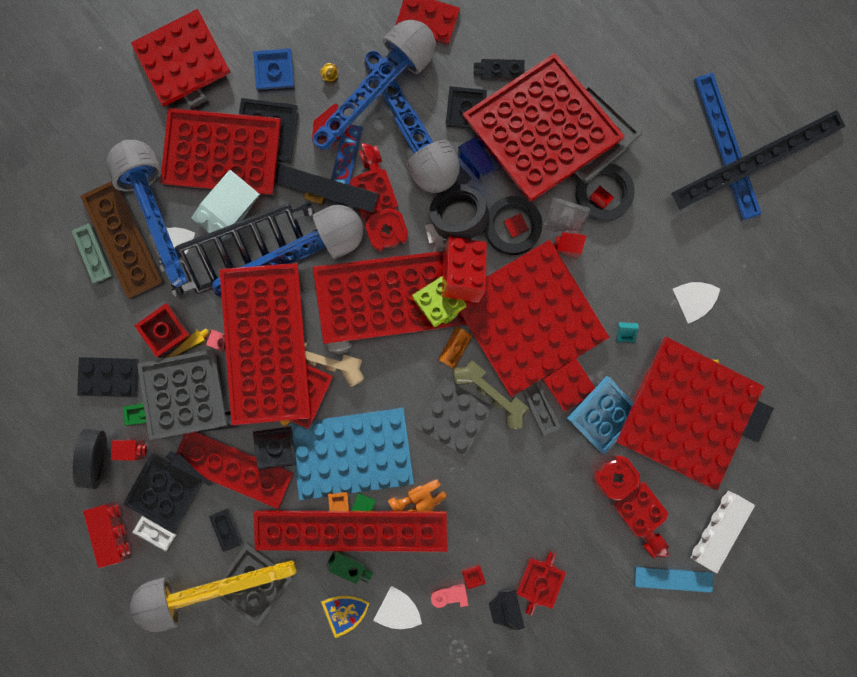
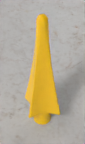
[166,328,209,358]

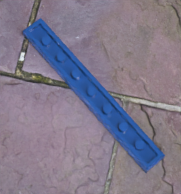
[694,72,762,221]

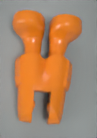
[388,480,447,511]

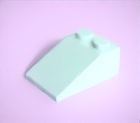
[191,170,260,241]

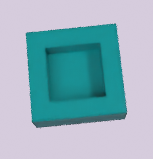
[616,322,639,343]

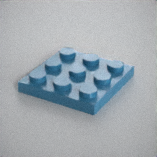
[567,376,634,455]

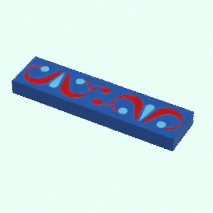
[331,124,363,185]

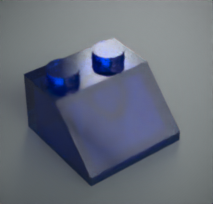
[457,137,500,184]

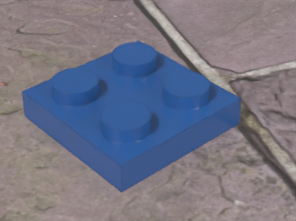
[253,48,294,90]

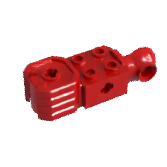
[349,143,408,254]
[592,456,670,559]

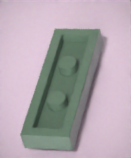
[72,223,112,284]

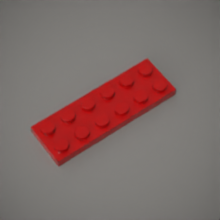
[176,432,294,509]

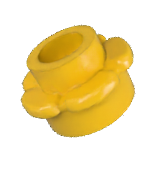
[320,63,338,82]

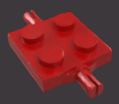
[516,551,566,616]

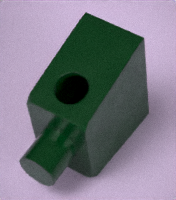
[326,551,373,584]

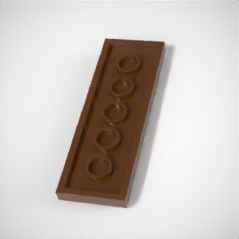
[80,181,164,299]

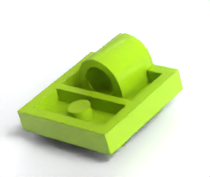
[412,276,466,328]

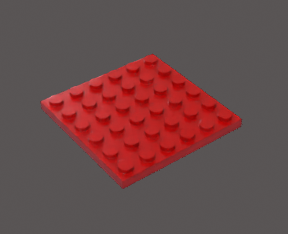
[463,53,625,202]
[459,239,610,397]
[616,337,764,491]

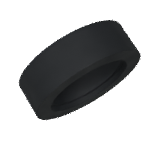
[575,163,635,222]
[429,184,489,240]
[484,196,543,255]
[73,429,107,489]

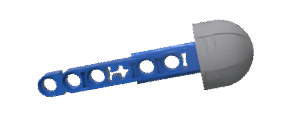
[313,20,436,150]
[364,51,460,192]
[107,140,187,287]
[212,205,363,297]

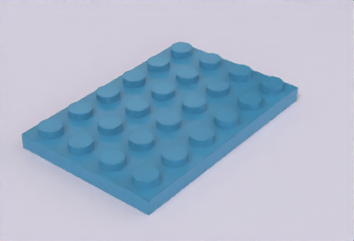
[289,408,414,501]

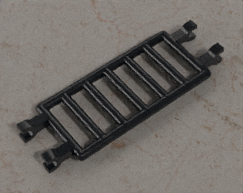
[159,201,317,297]

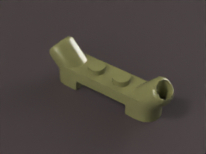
[453,360,530,430]

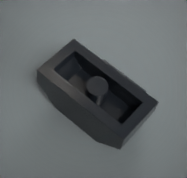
[489,589,525,630]

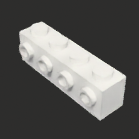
[690,491,755,573]

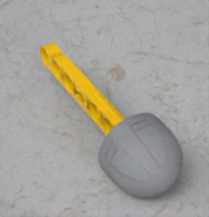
[130,561,297,632]

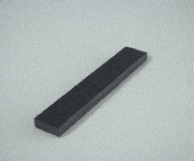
[275,163,380,213]

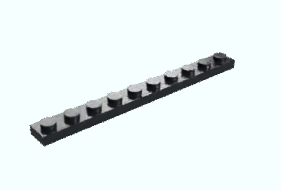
[671,110,846,210]

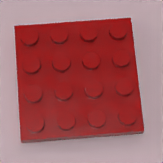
[131,9,231,107]

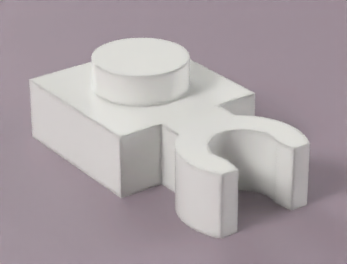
[425,223,447,252]

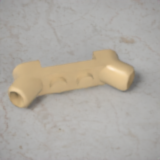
[304,343,364,387]

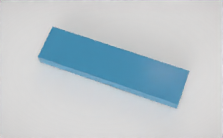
[634,567,714,593]

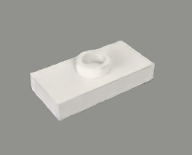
[132,516,177,552]

